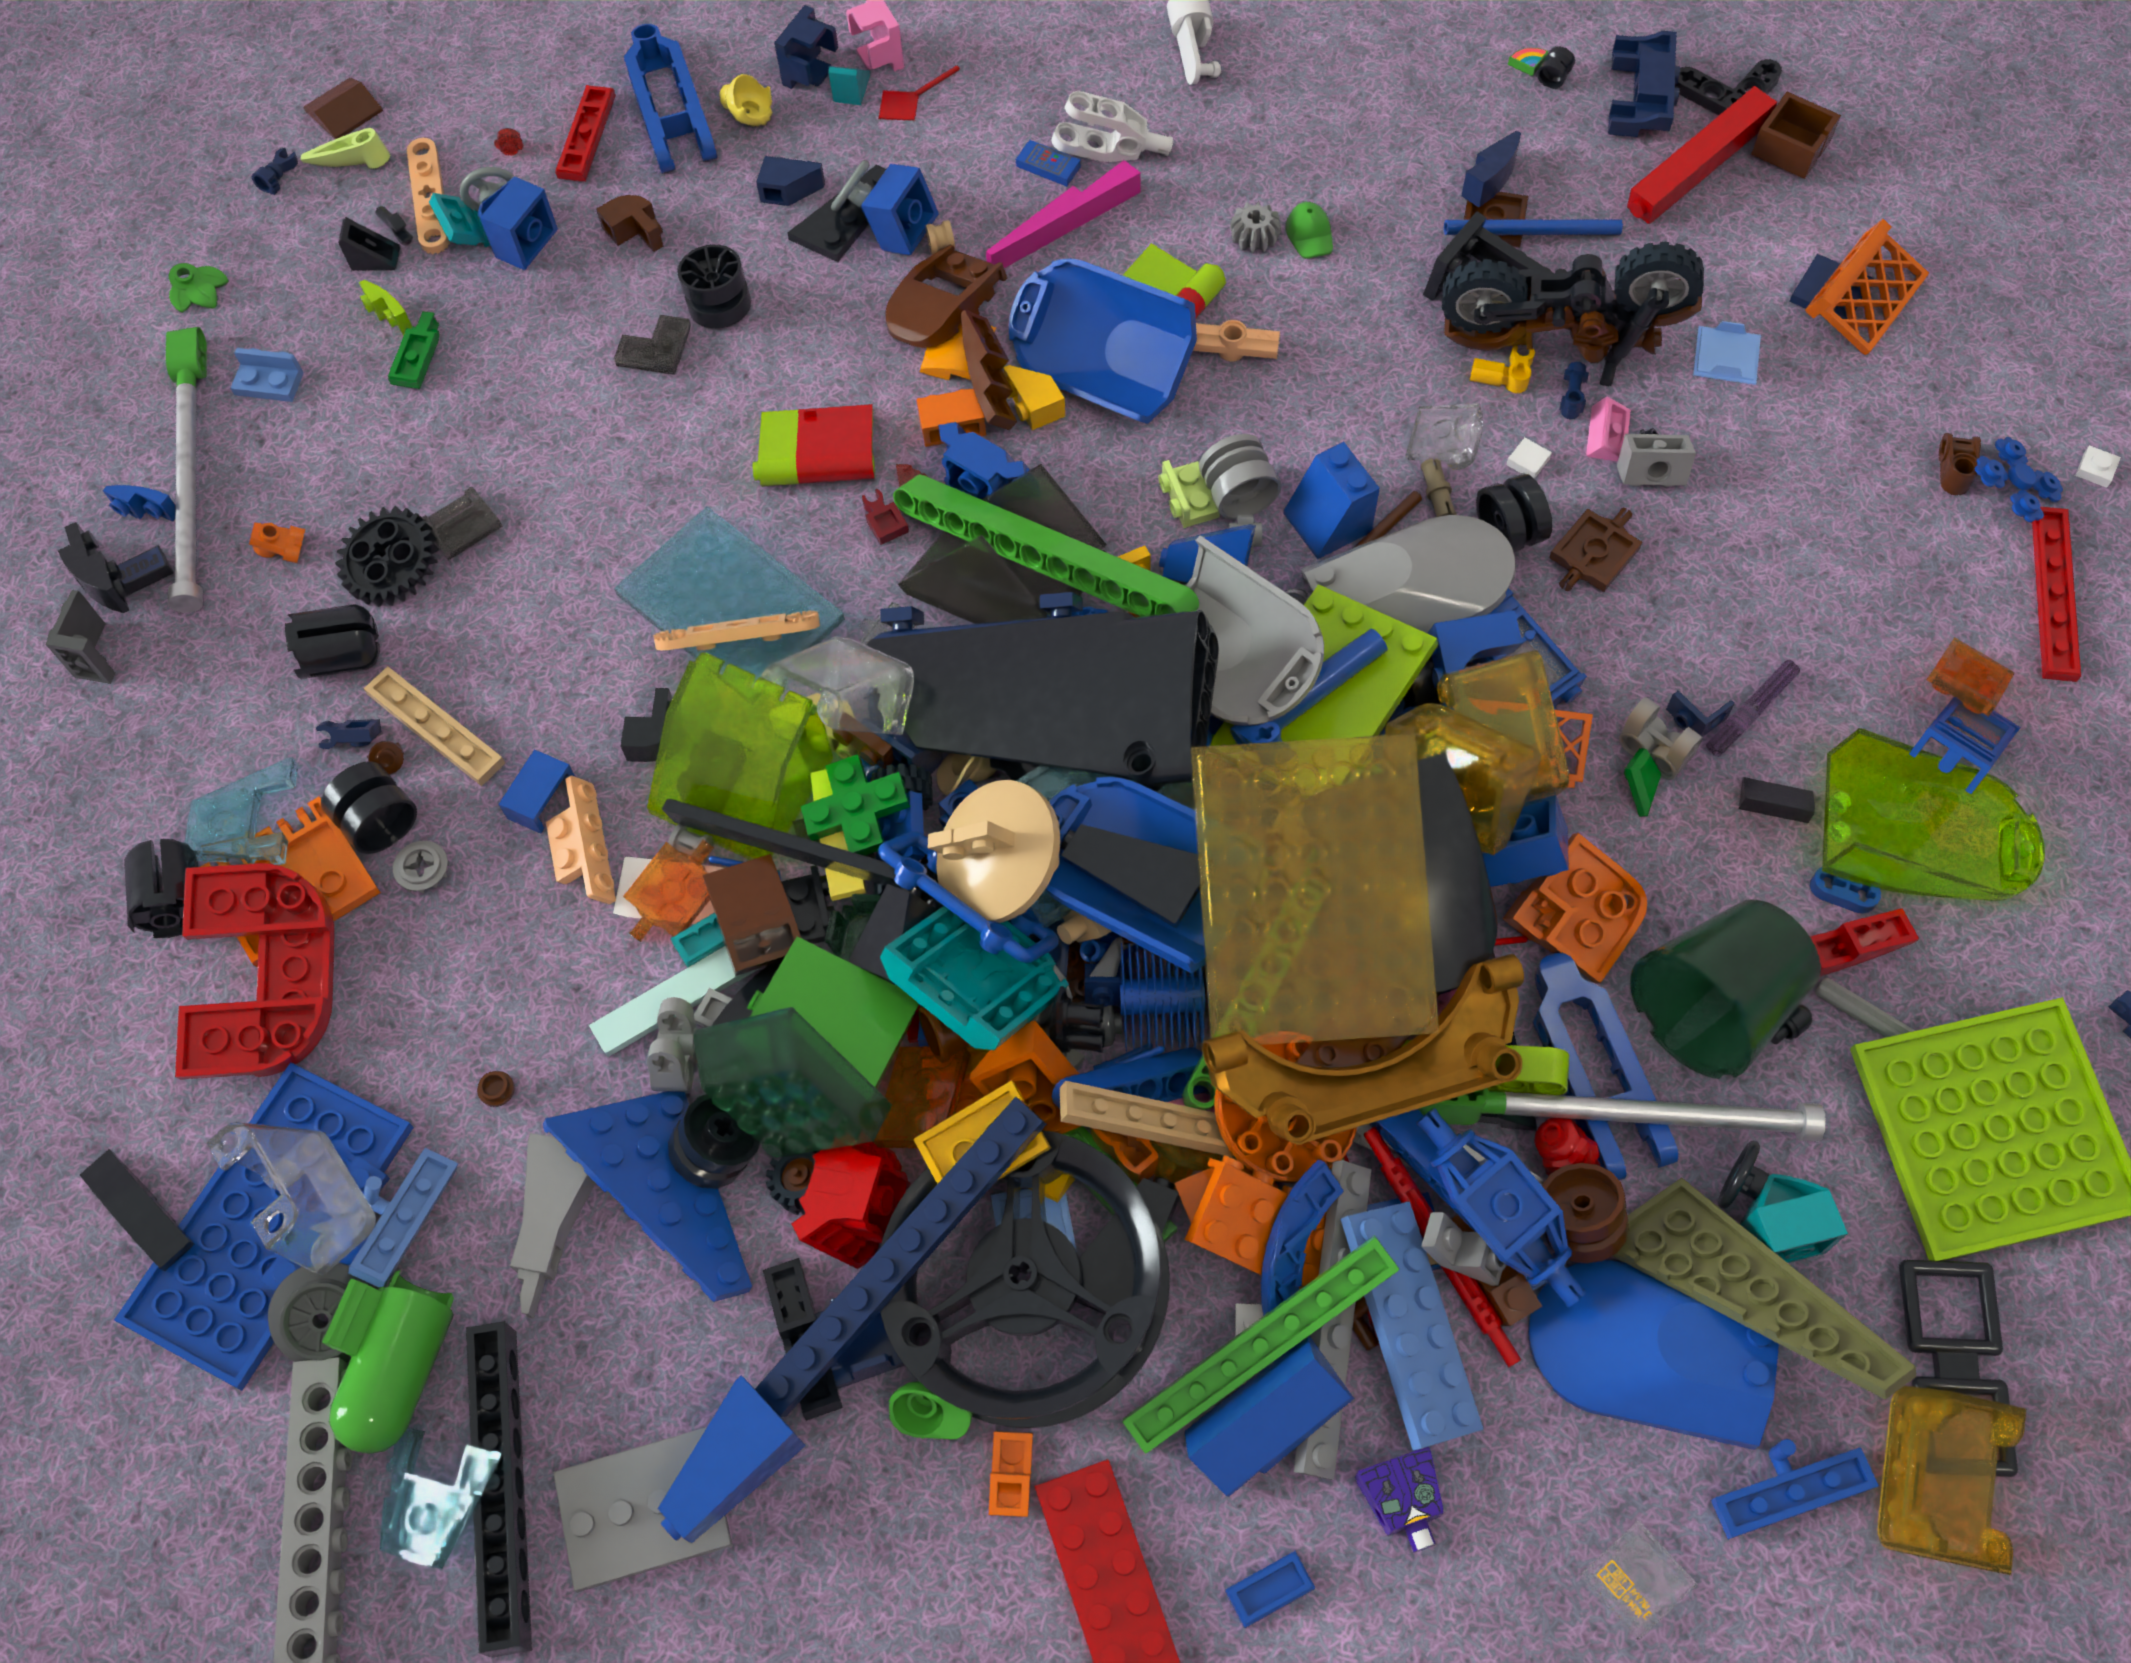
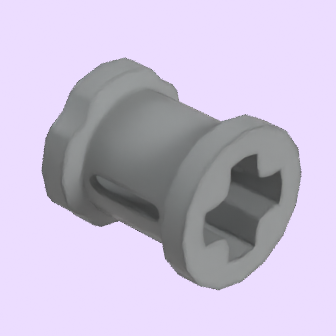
[668,824,713,865]

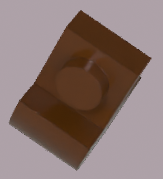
[596,195,663,252]

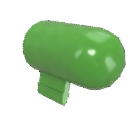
[322,1270,454,1454]

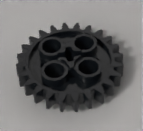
[335,506,439,607]

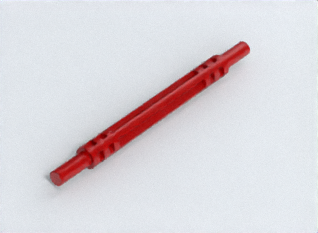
[1363,1127,1522,1368]

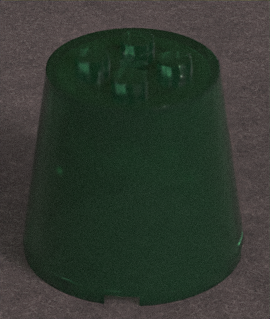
[1630,899,1821,1079]

